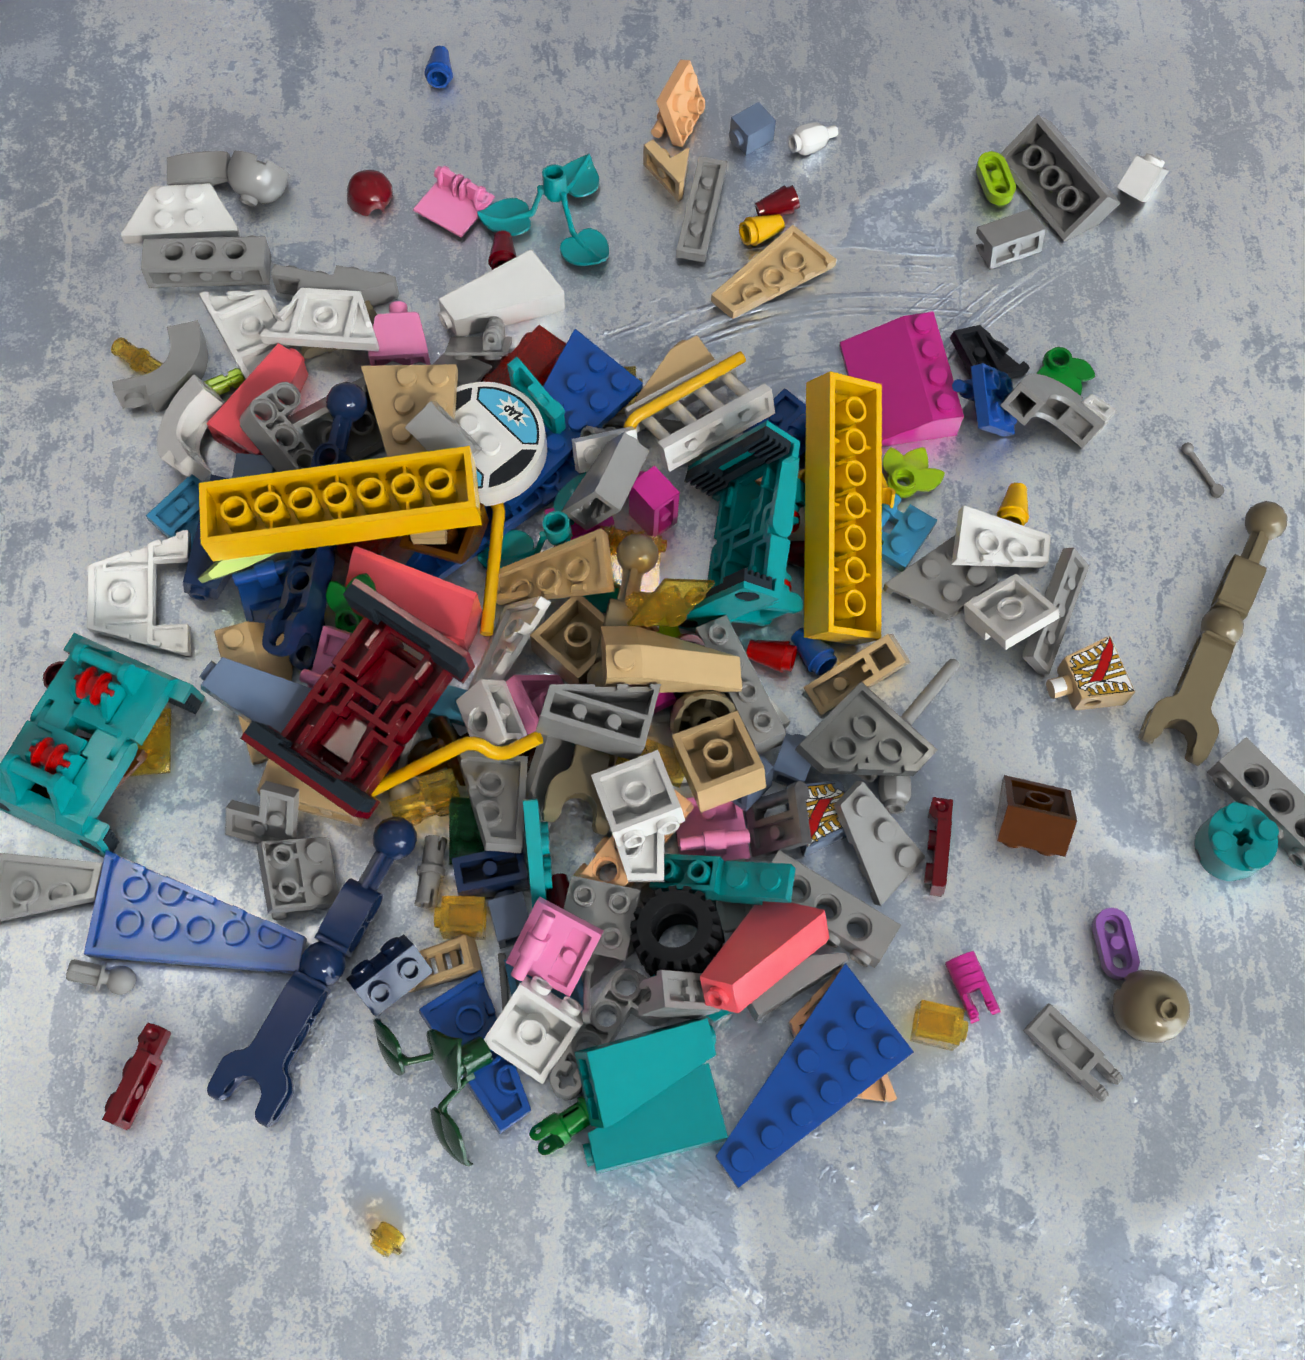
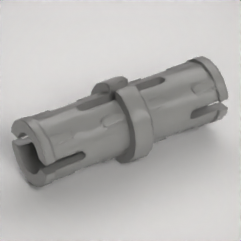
[414,835,447,909]

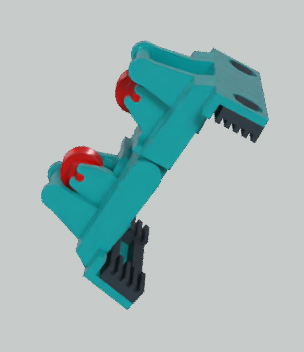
[664,420,805,633]
[0,633,205,858]

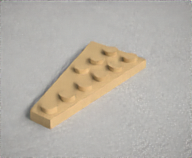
[361,364,458,544]

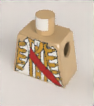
[1046,636,1135,710]

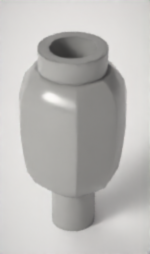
[878,775,911,814]

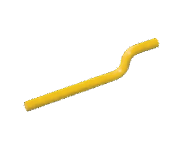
[623,351,746,429]
[480,503,505,636]
[372,732,543,797]

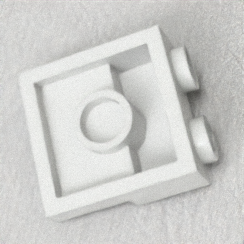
[964,574,1059,650]
[591,750,685,848]
[484,976,583,1084]

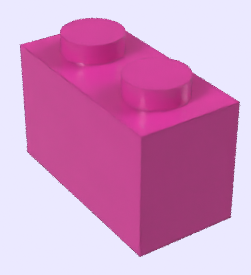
[629,465,680,540]

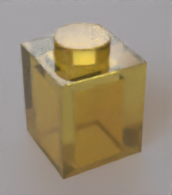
[434,896,487,940]
[910,1000,968,1051]

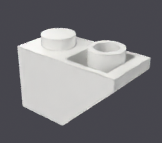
[1117,153,1169,202]

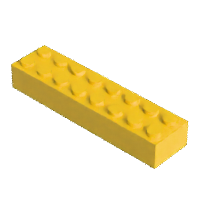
[804,371,882,645]
[199,446,482,562]

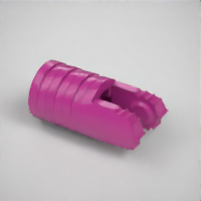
[945,951,1001,1024]

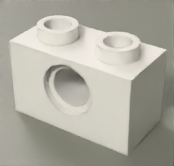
[456,679,527,746]

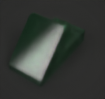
[449,797,486,865]

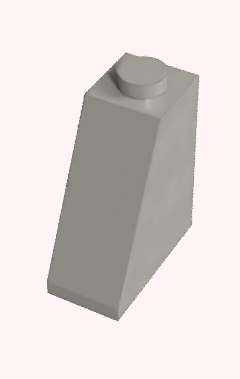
[561,431,649,531]

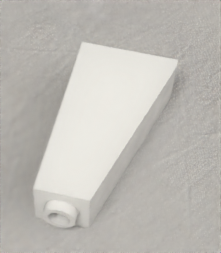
[438,249,565,337]

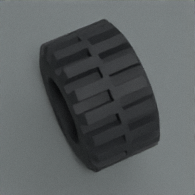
[630,885,725,977]

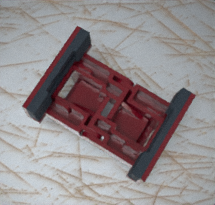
[240,578,475,819]

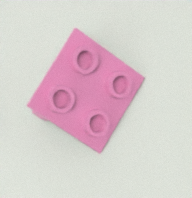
[413,166,495,237]

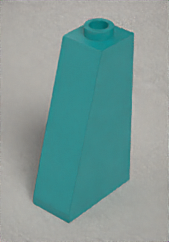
[574,1018,716,1128]
[582,1063,728,1174]

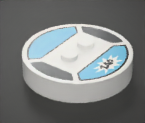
[455,382,547,506]

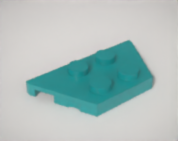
[523,798,553,909]

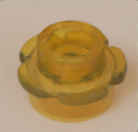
[370,1221,406,1258]

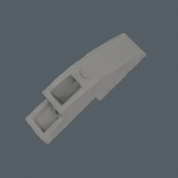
[271,264,399,307]

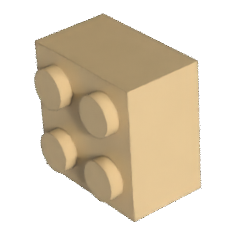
[530,596,605,684]
[672,711,766,813]

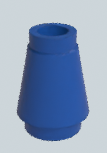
[424,46,453,88]
[791,627,837,676]

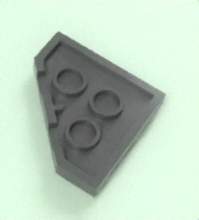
[795,682,938,776]

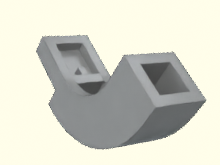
[112,320,208,412]
[1000,374,1105,448]

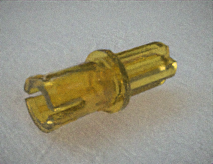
[111,337,163,374]

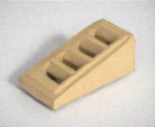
[409,934,483,993]

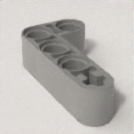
[239,382,314,472]
[550,968,670,1100]

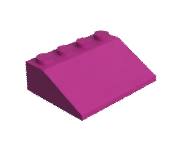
[839,312,964,447]

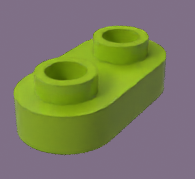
[976,151,1016,205]

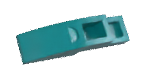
[649,854,796,905]

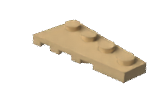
[711,225,837,319]
[496,529,614,605]

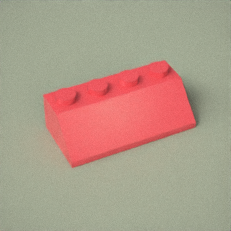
[345,546,482,651]

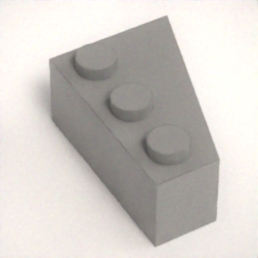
[535,684,661,760]

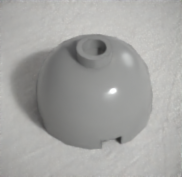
[227,151,289,207]

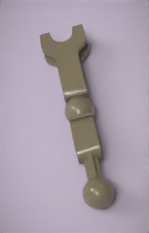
[1138,501,1288,766]
[541,534,658,836]

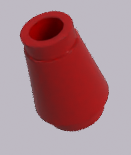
[746,639,797,673]

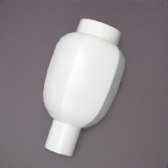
[787,122,838,155]

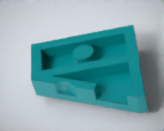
[507,357,566,434]

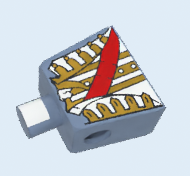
[785,781,846,857]

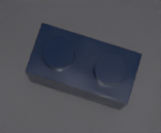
[451,848,530,903]

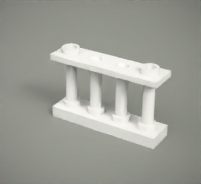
[625,352,775,472]

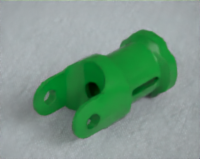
[529,1096,591,1155]

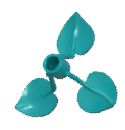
[477,154,609,266]
[477,472,622,613]

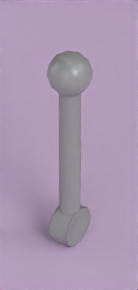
[1181,442,1224,498]
[498,953,509,1011]
[582,961,594,1025]

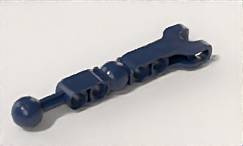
[262,382,367,671]
[207,816,417,1128]

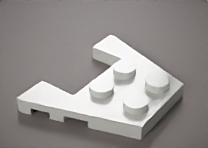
[87,530,191,656]

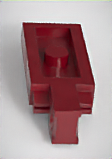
[924,797,953,897]
[102,1023,171,1130]

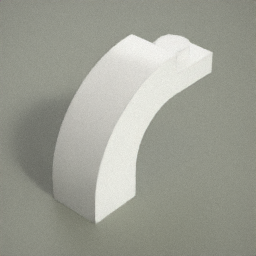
[157,375,224,482]

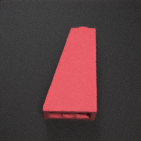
[207,343,308,455]
[700,901,829,1013]

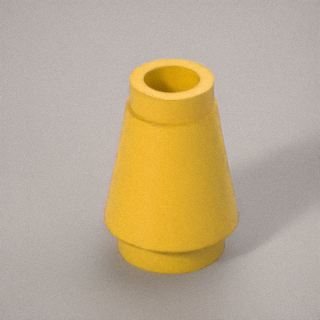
[739,214,785,246]
[997,483,1029,526]

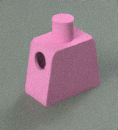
[368,301,431,366]

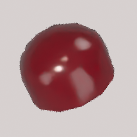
[347,170,393,216]

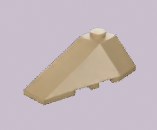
[214,621,294,765]
[600,626,742,693]

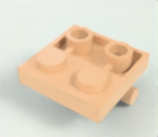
[651,60,706,147]

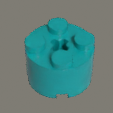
[1194,802,1279,881]

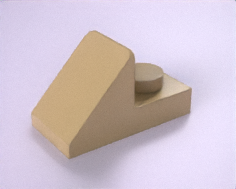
[643,139,689,202]

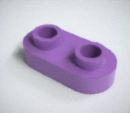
[1092,908,1140,980]

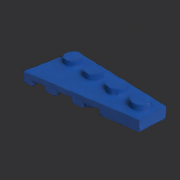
[419,970,531,1134]

